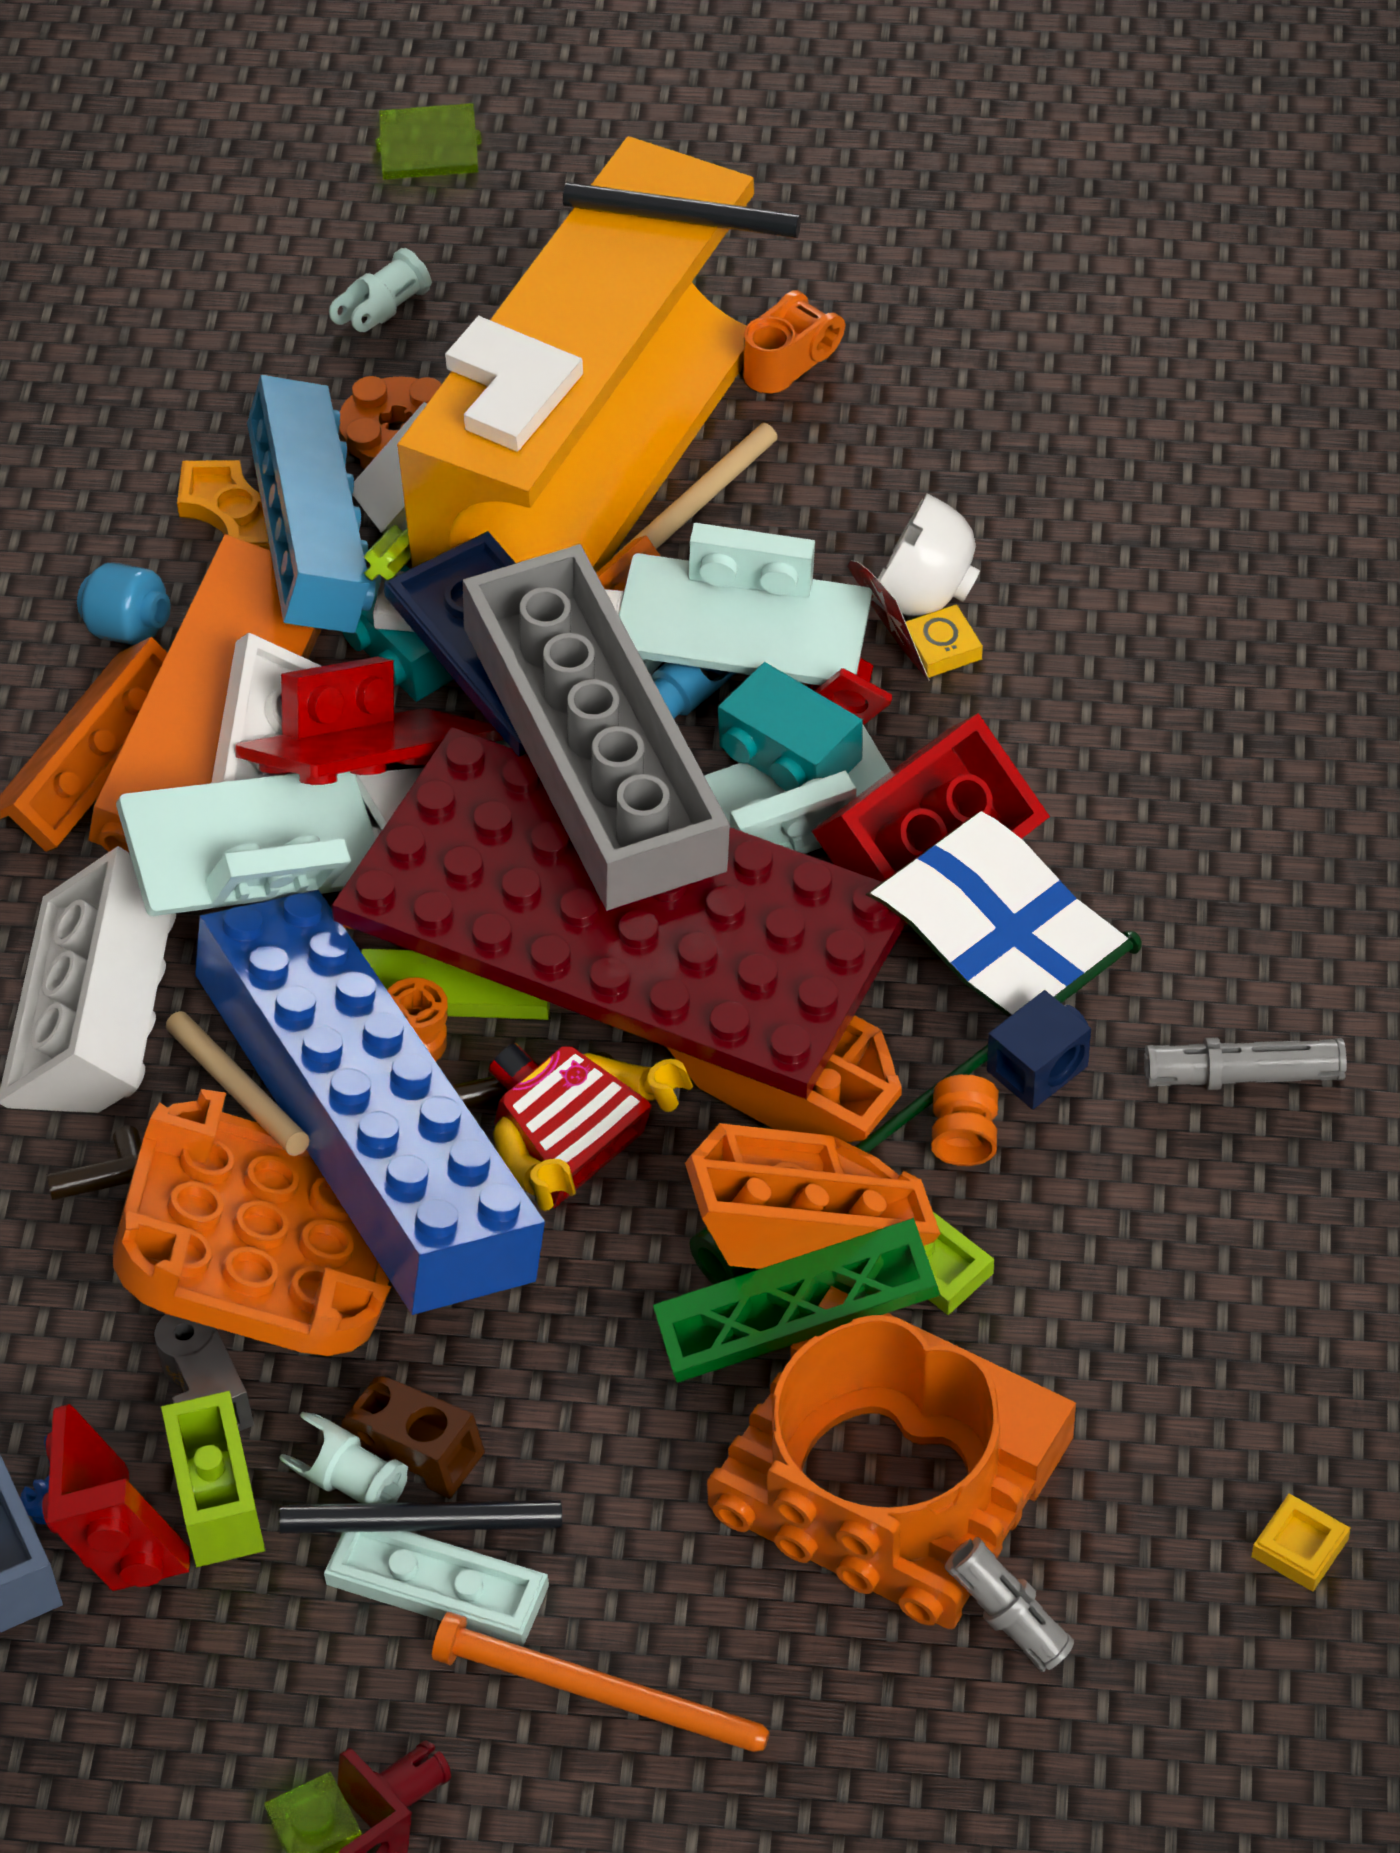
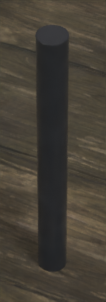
[563,182,801,238]
[278,1500,562,1534]

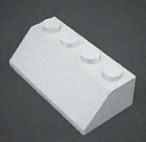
[0,846,176,1113]

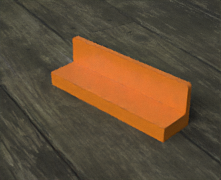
[0,636,167,852]

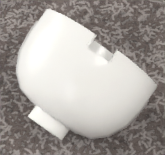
[878,493,980,617]

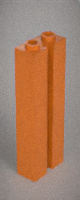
[88,534,321,852]

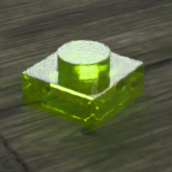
[264,1771,362,1853]

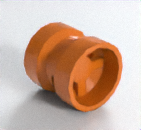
[387,978,448,1061]
[931,1074,999,1166]

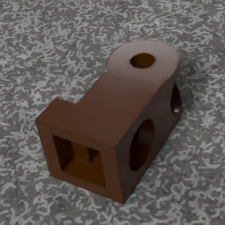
[341,1376,485,1499]

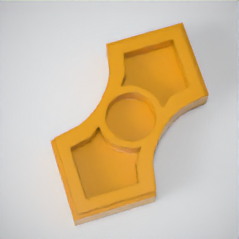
[177,460,270,550]

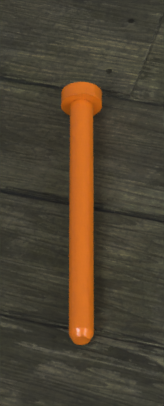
[432,1611,770,1752]

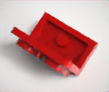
[42,1404,190,1591]

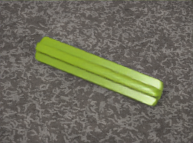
[364,524,411,581]

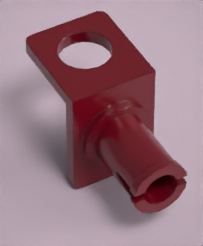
[337,1740,451,1853]

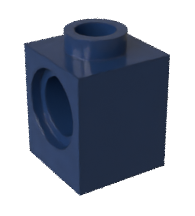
[987,990,1091,1110]

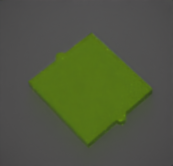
[375,103,482,179]

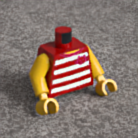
[488,1043,693,1211]

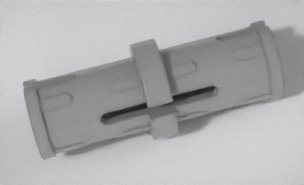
[945,1537,1074,1672]

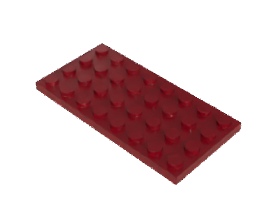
[332,727,906,1100]

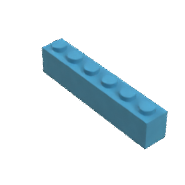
[247,375,376,633]

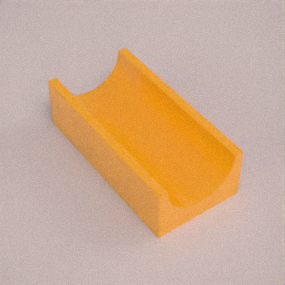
[397,136,754,572]

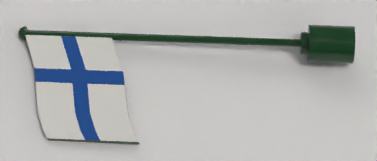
[689,811,1142,1284]

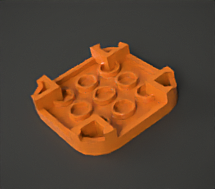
[113,1089,392,1356]

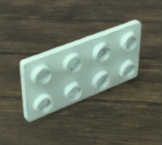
[619,523,872,686]
[704,725,891,854]
[116,771,375,916]

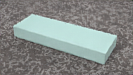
[324,1531,549,1646]

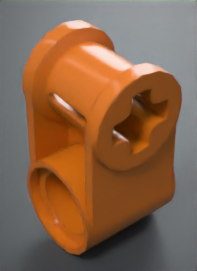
[743,290,845,394]

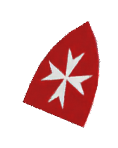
[847,560,930,681]

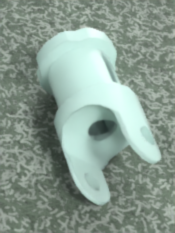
[329,248,432,332]
[279,1412,408,1504]

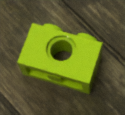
[161,1390,265,1568]

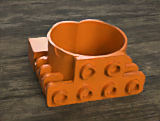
[707,1286,1076,1629]

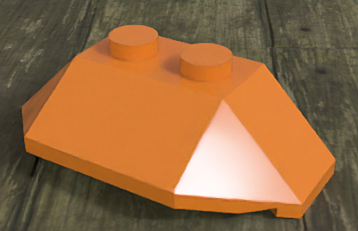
[667,1015,902,1142]
[685,1123,941,1269]

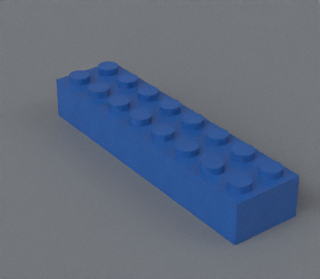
[195,890,545,1315]

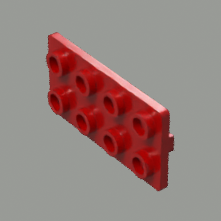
[236,656,503,785]

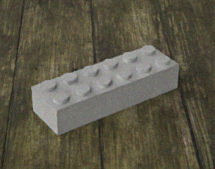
[463,544,730,911]

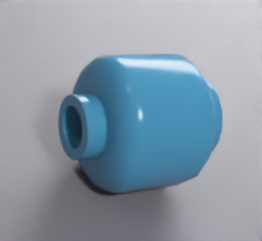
[77,563,171,645]

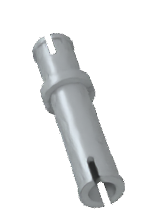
[1144,1037,1347,1090]

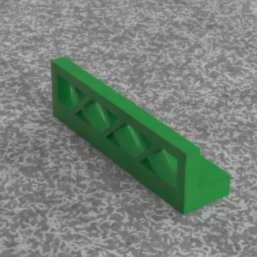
[653,1218,940,1383]

